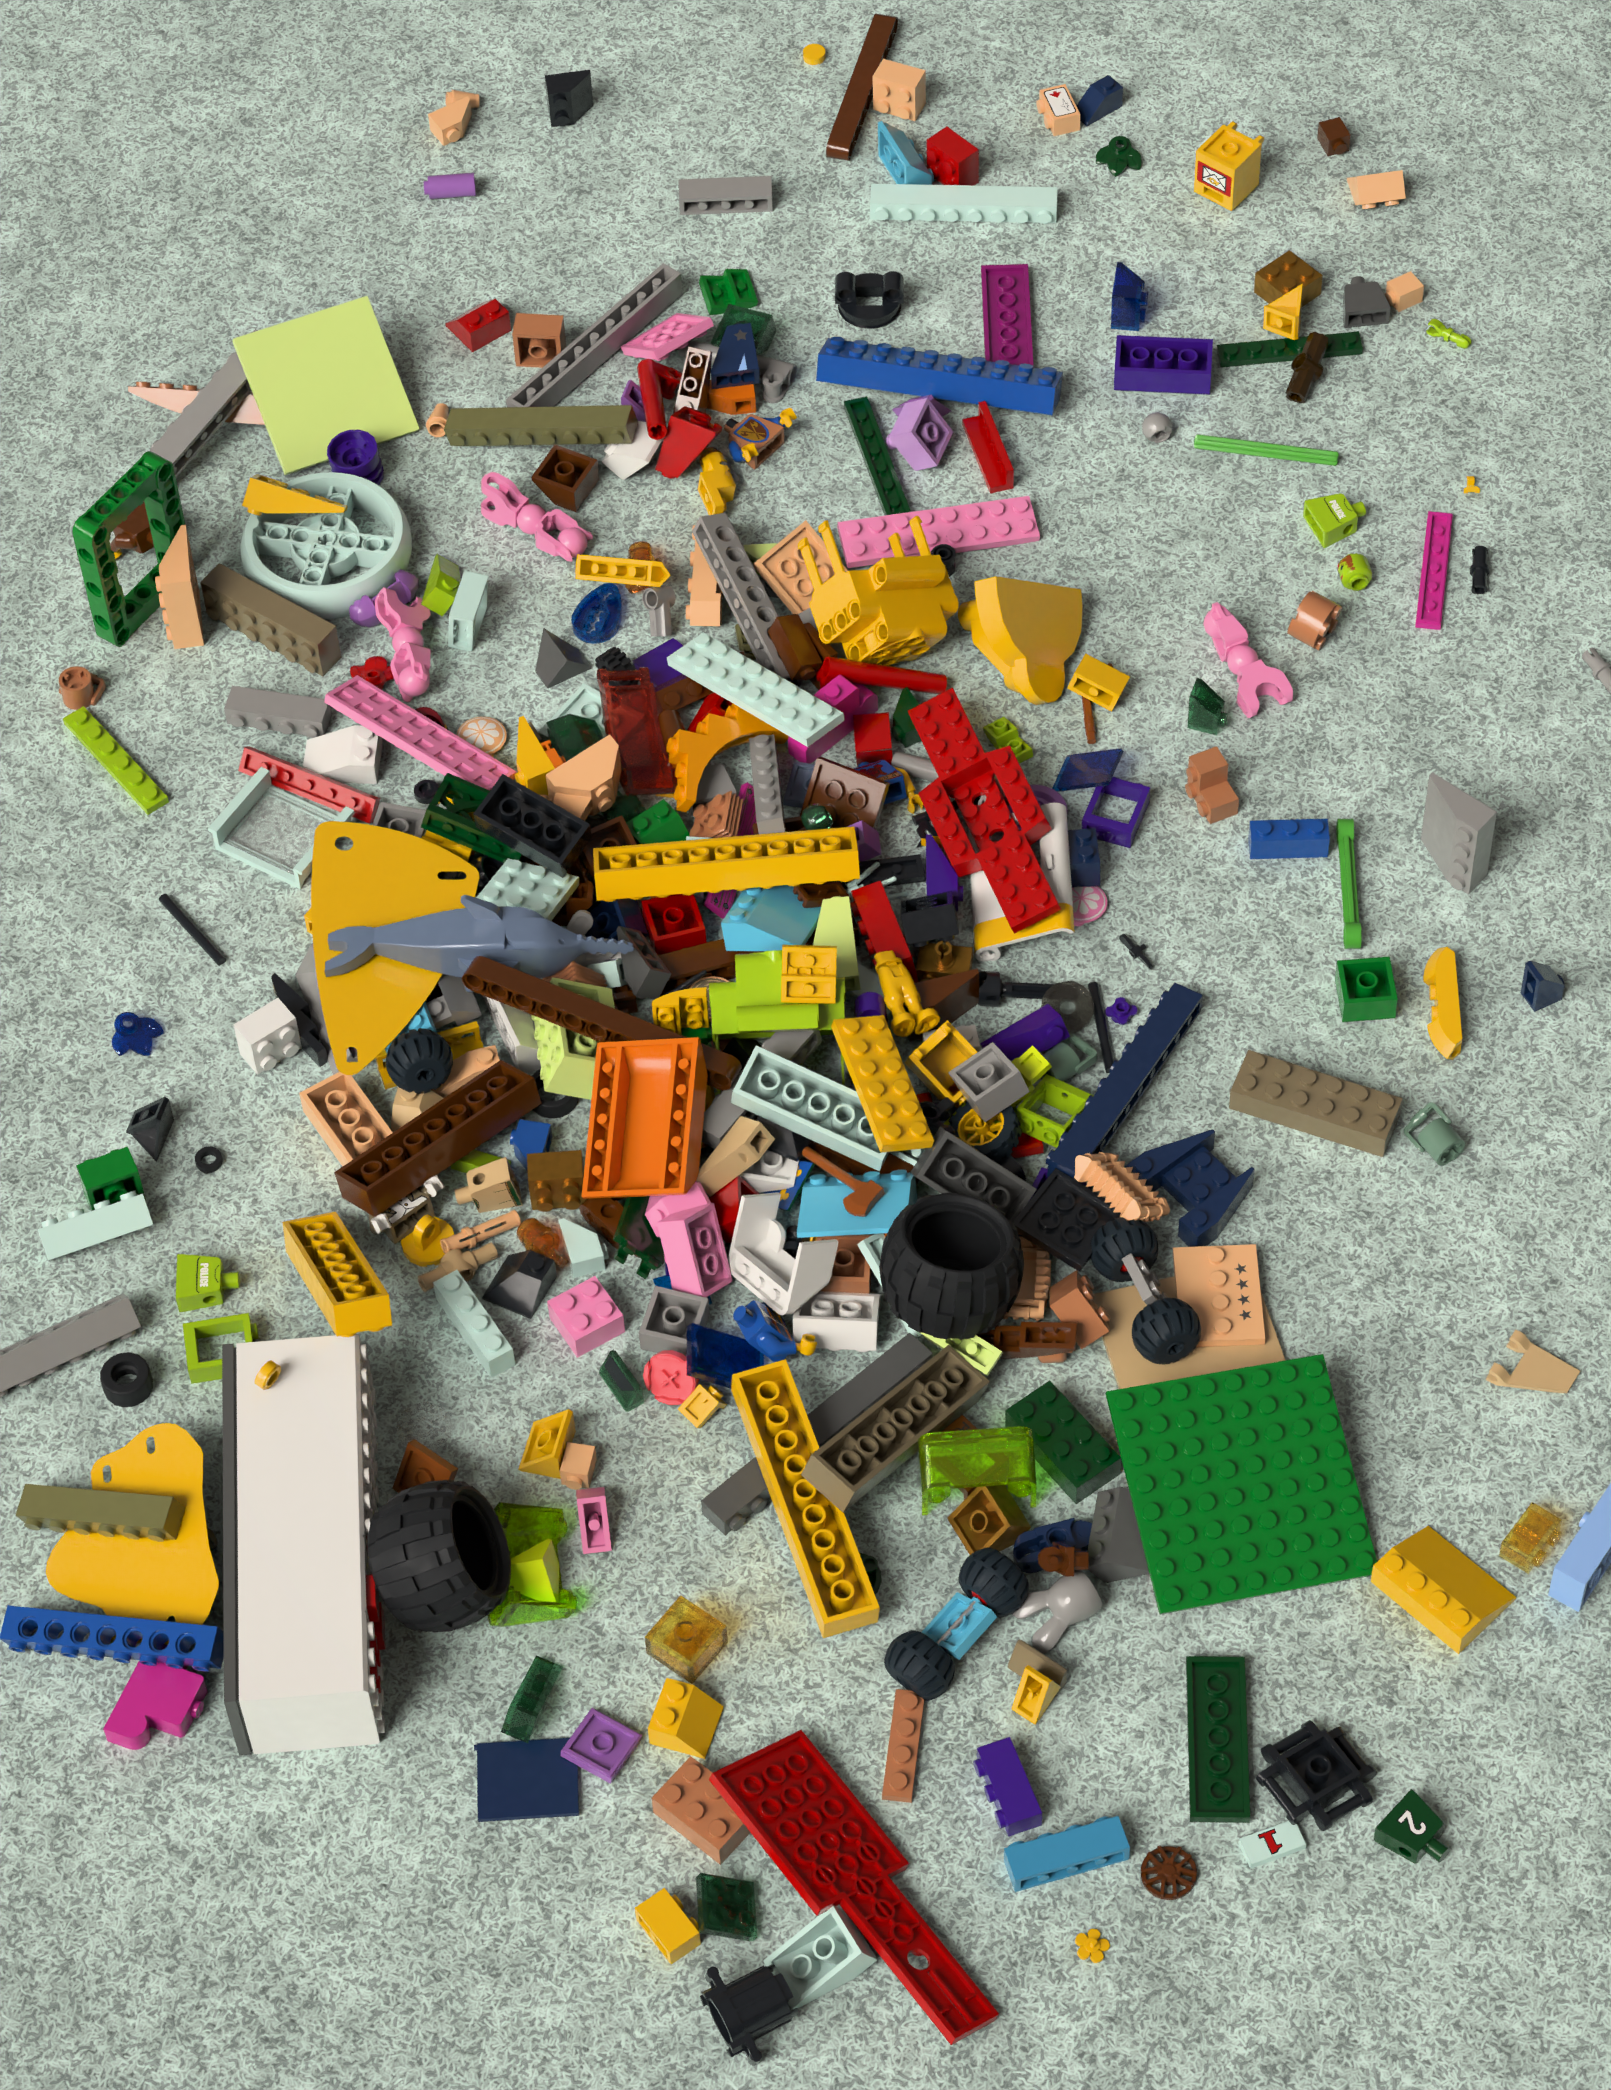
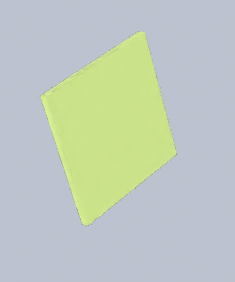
[232,296,420,475]

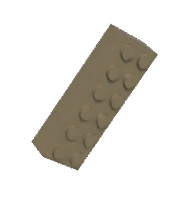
[200,563,342,676]
[1229,1050,1403,1157]

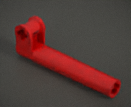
[637,359,682,440]
[816,657,947,694]

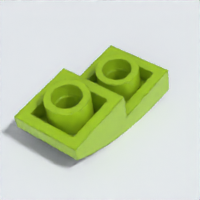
[983,717,1033,764]

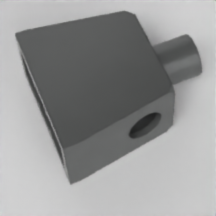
[1343,276,1390,328]

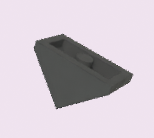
[535,628,591,689]

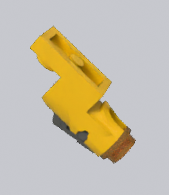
[697,447,740,515]

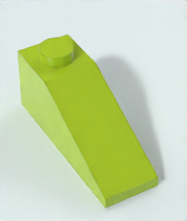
[421,554,461,616]

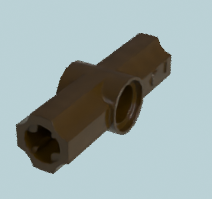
[1285,332,1329,403]

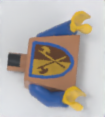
[724,408,797,469]

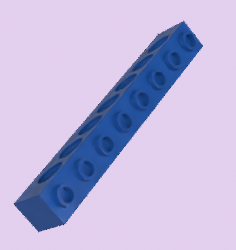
[0,1605,224,1672]

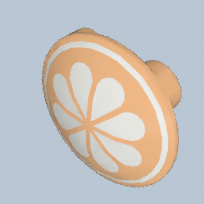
[456,717,507,757]

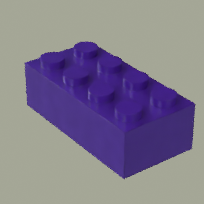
[1114,335,1213,395]

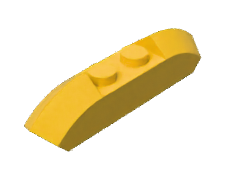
[575,554,671,587]
[1423,947,1462,1060]

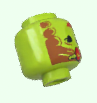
[1337,553,1373,591]

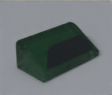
[599,1349,644,1412]

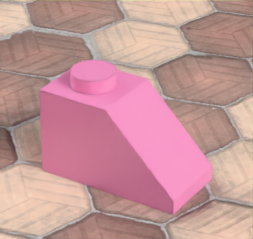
[576,1487,612,1554]

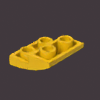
[652,987,709,1035]

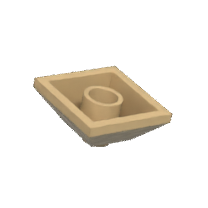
[391,1087,444,1132]

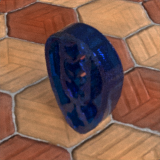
[571,583,622,644]

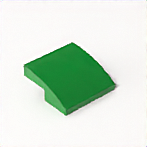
[698,269,758,315]

